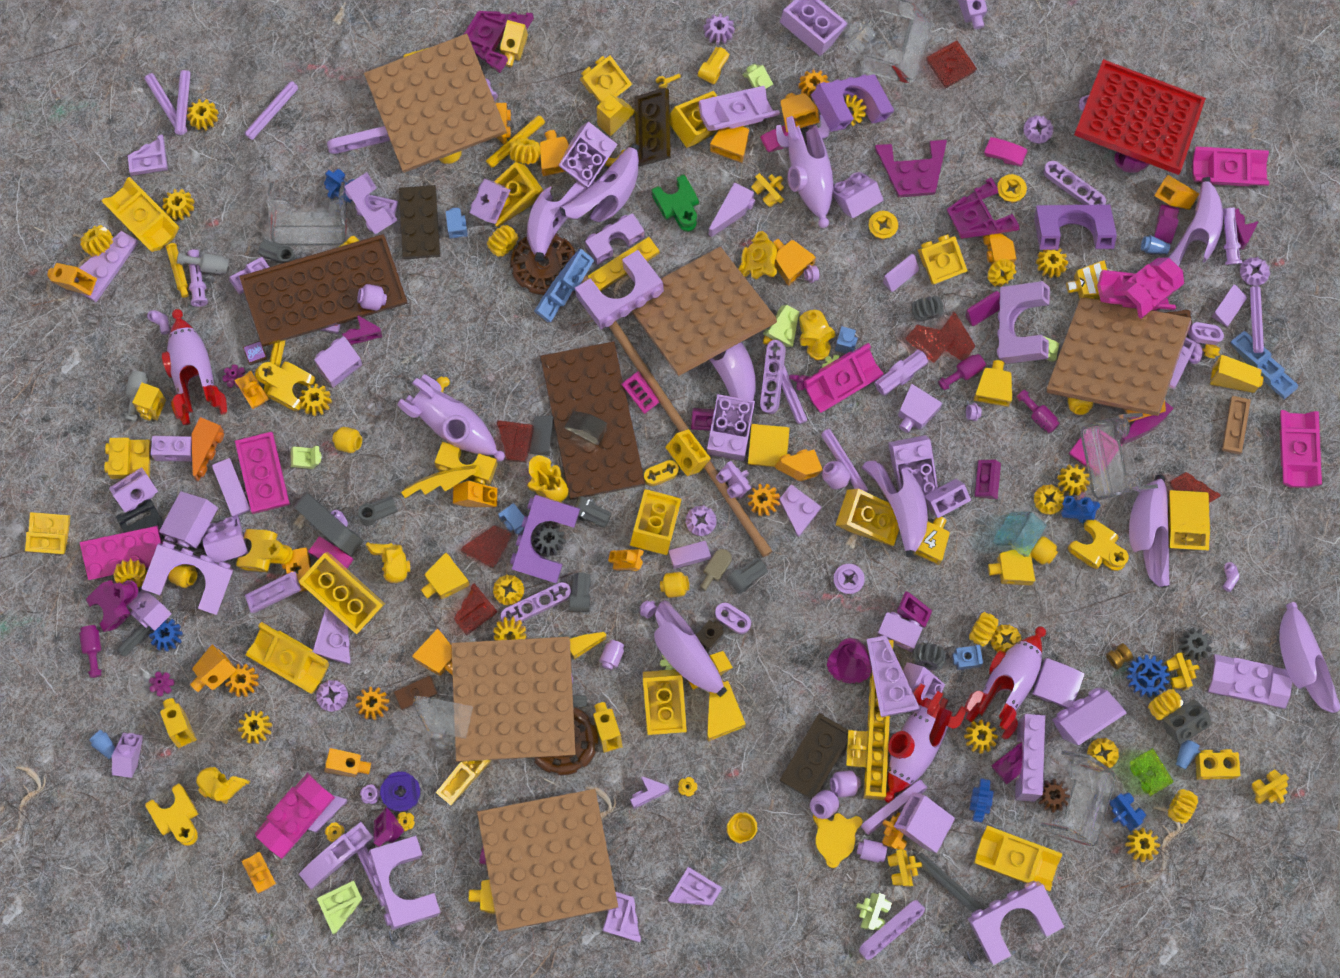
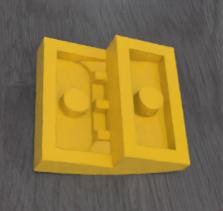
[748,424,790,467]
[25,512,70,554]

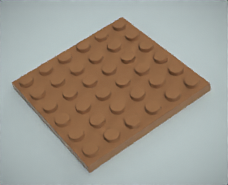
[364,34,507,173]
[631,246,777,376]
[1047,298,1191,416]
[452,637,576,762]
[477,789,618,932]

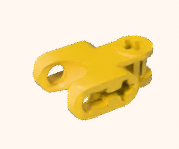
[255,361,316,411]
[1068,519,1129,571]
[236,529,293,572]
[145,783,199,846]

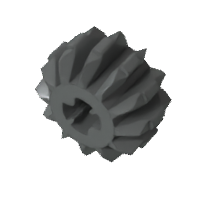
[911,296,944,321]
[533,523,566,557]
[1179,628,1212,661]
[912,642,946,671]

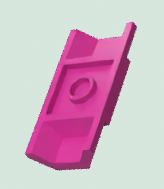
[1192,146,1269,186]
[1114,258,1184,319]
[1097,270,1176,310]
[804,343,884,413]
[1280,410,1322,488]
[255,772,335,859]

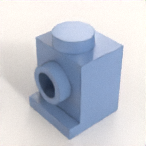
[445,208,468,239]
[835,326,858,354]
[498,503,525,535]
[952,644,983,670]

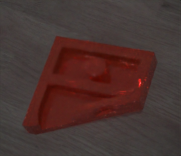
[933,312,975,361]
[906,324,958,363]
[497,420,534,463]
[1169,472,1221,503]
[461,525,512,569]
[454,583,497,636]

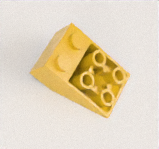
[1168,490,1210,550]

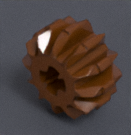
[1038,779,1071,813]

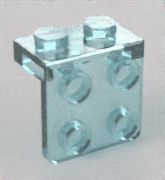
[993,512,1047,557]

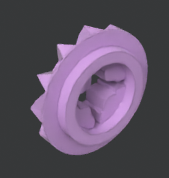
[1024,115,1053,143]
[1240,257,1270,286]
[686,505,716,536]
[834,564,865,594]
[316,680,348,712]

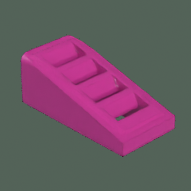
[621,371,659,414]

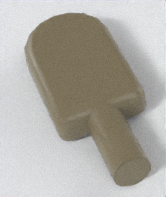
[700,549,732,591]

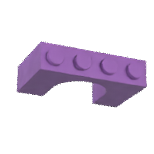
[811,74,894,132]
[1034,205,1117,250]
[510,494,580,583]

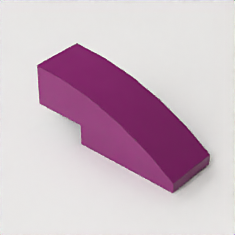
[1119,402,1174,445]

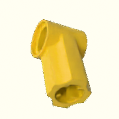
[697,47,730,85]

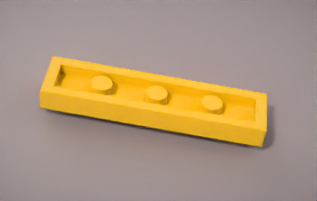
[587,237,660,292]

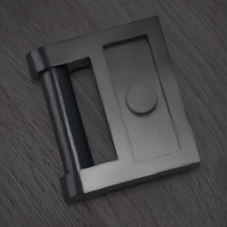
[116,499,163,533]

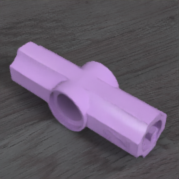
[874,349,929,396]

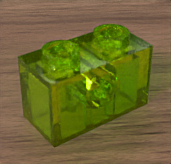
[1129,748,1174,796]

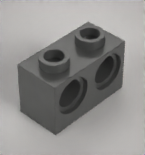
[1162,699,1212,745]

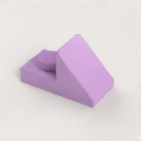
[630,777,669,809]

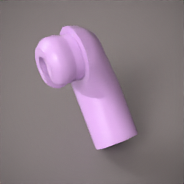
[1189,339,1204,364]

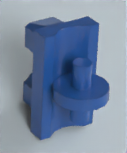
[324,169,354,203]
[1061,496,1101,523]
[1108,793,1146,832]

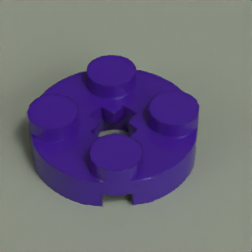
[380,771,421,812]

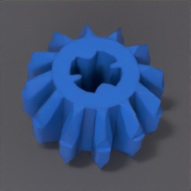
[149,619,183,652]

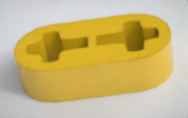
[644,460,679,486]

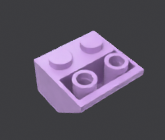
[832,172,884,219]
[314,336,362,388]
[202,516,248,563]
[903,662,945,700]

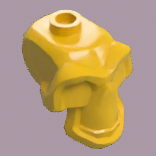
[799,309,836,361]
[527,455,568,502]
[365,542,410,583]
[196,767,250,804]

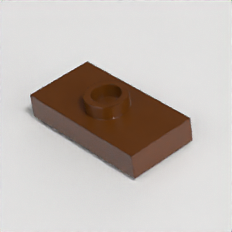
[394,676,438,711]

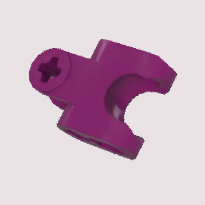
[86,580,138,632]

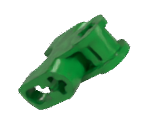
[651,174,699,232]

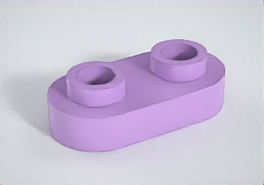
[1188,322,1224,345]
[715,603,751,634]

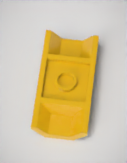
[101,177,179,252]
[246,622,329,694]
[974,825,1063,892]

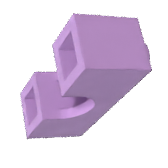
[344,172,397,234]
[585,213,645,265]

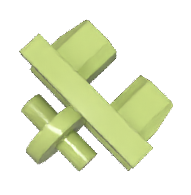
[856,893,891,930]

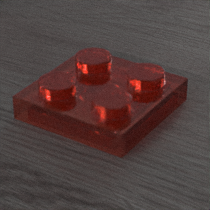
[926,40,977,89]

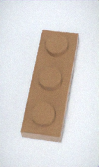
[1221,396,1251,455]

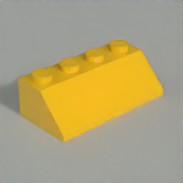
[298,552,385,634]

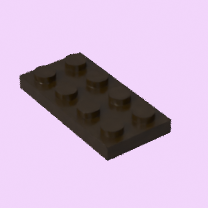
[635,87,671,167]
[399,185,441,260]
[779,713,848,800]

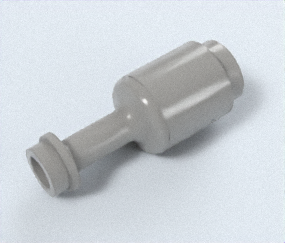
[177,252,228,275]
[124,371,148,422]

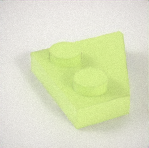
[763,305,799,347]
[317,881,363,934]

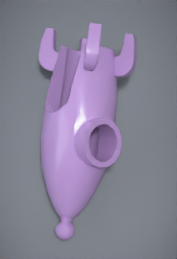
[776,115,834,228]
[397,374,505,462]

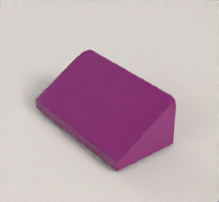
[965,291,1000,326]
[691,408,714,431]
[975,459,1001,499]
[991,742,1023,785]

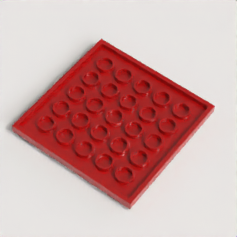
[1074,59,1206,175]

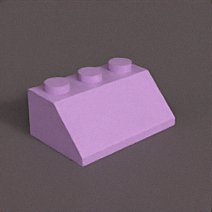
[780,0,848,56]
[1052,688,1126,745]

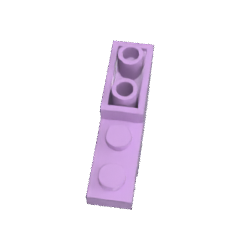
[299,822,373,890]

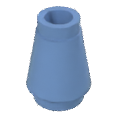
[1141,235,1170,255]
[89,730,115,760]
[1175,740,1200,770]

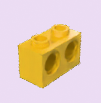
[132,382,166,421]
[665,429,711,476]
[1195,749,1241,780]

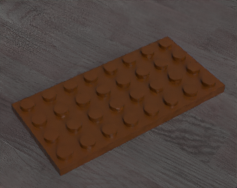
[239,234,407,347]
[540,341,645,500]

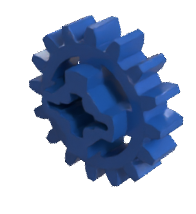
[1126,655,1170,698]
[969,778,994,823]

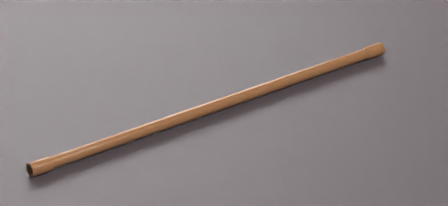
[581,276,773,558]

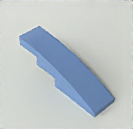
[534,249,594,322]
[1231,331,1298,399]

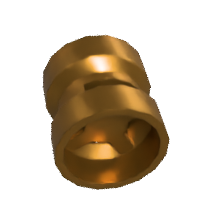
[1106,643,1133,670]

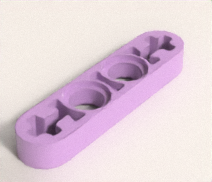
[327,126,390,154]
[1044,161,1106,205]
[760,340,786,414]
[501,582,571,622]
[861,780,927,835]
[859,900,925,960]

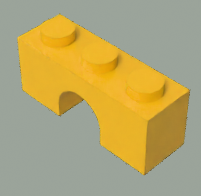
[434,442,498,485]

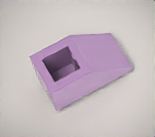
[112,733,143,778]

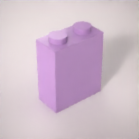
[159,491,218,549]
[894,792,955,853]

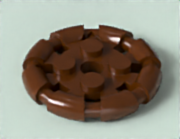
[510,233,576,295]
[534,707,598,776]

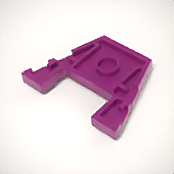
[463,11,534,73]
[875,140,947,198]
[947,177,1020,239]

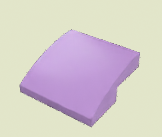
[1032,658,1084,709]

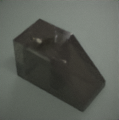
[565,411,607,445]

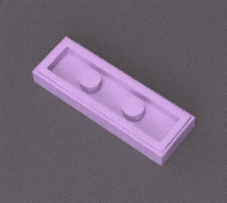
[212,458,251,518]
[245,572,301,613]

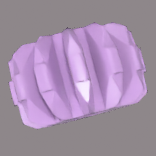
[704,13,735,46]

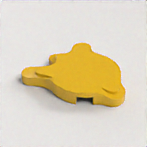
[738,231,777,280]
[813,813,863,868]

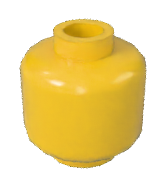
[1067,397,1093,415]
[332,426,362,453]
[1030,536,1058,565]
[168,564,198,588]
[660,572,690,598]

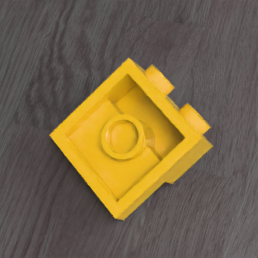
[579,55,632,103]
[918,234,968,285]
[104,438,151,479]

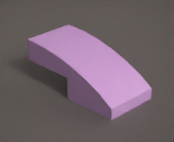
[229,257,269,295]

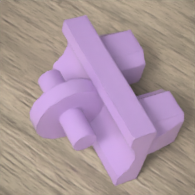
[716,461,751,499]

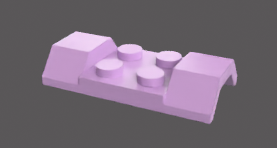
[699,86,780,131]
[1208,654,1292,709]

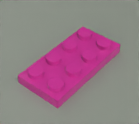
[235,432,290,514]
[80,525,162,580]

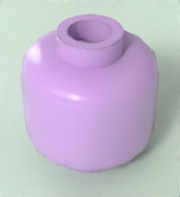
[357,284,387,311]
[822,461,850,489]
[830,771,861,797]
[810,790,839,819]

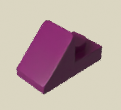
[1154,204,1179,244]
[1235,208,1258,250]
[342,316,382,345]
[897,591,932,628]
[373,808,404,847]

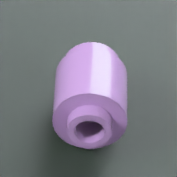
[599,640,624,670]
[857,839,887,863]

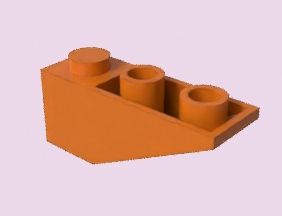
[192,417,224,482]

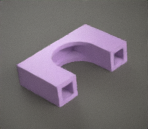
[575,250,664,329]
[997,281,1050,364]
[141,541,234,615]
[1015,714,1045,802]
[366,836,440,930]
[968,881,1064,965]

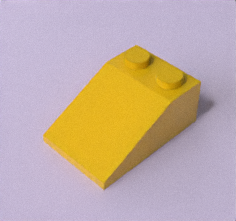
[670,91,719,148]
[488,162,544,227]
[630,489,681,555]
[836,489,899,546]
[643,669,687,735]

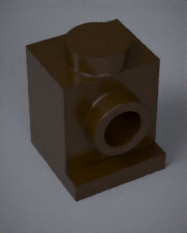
[695,620,724,652]

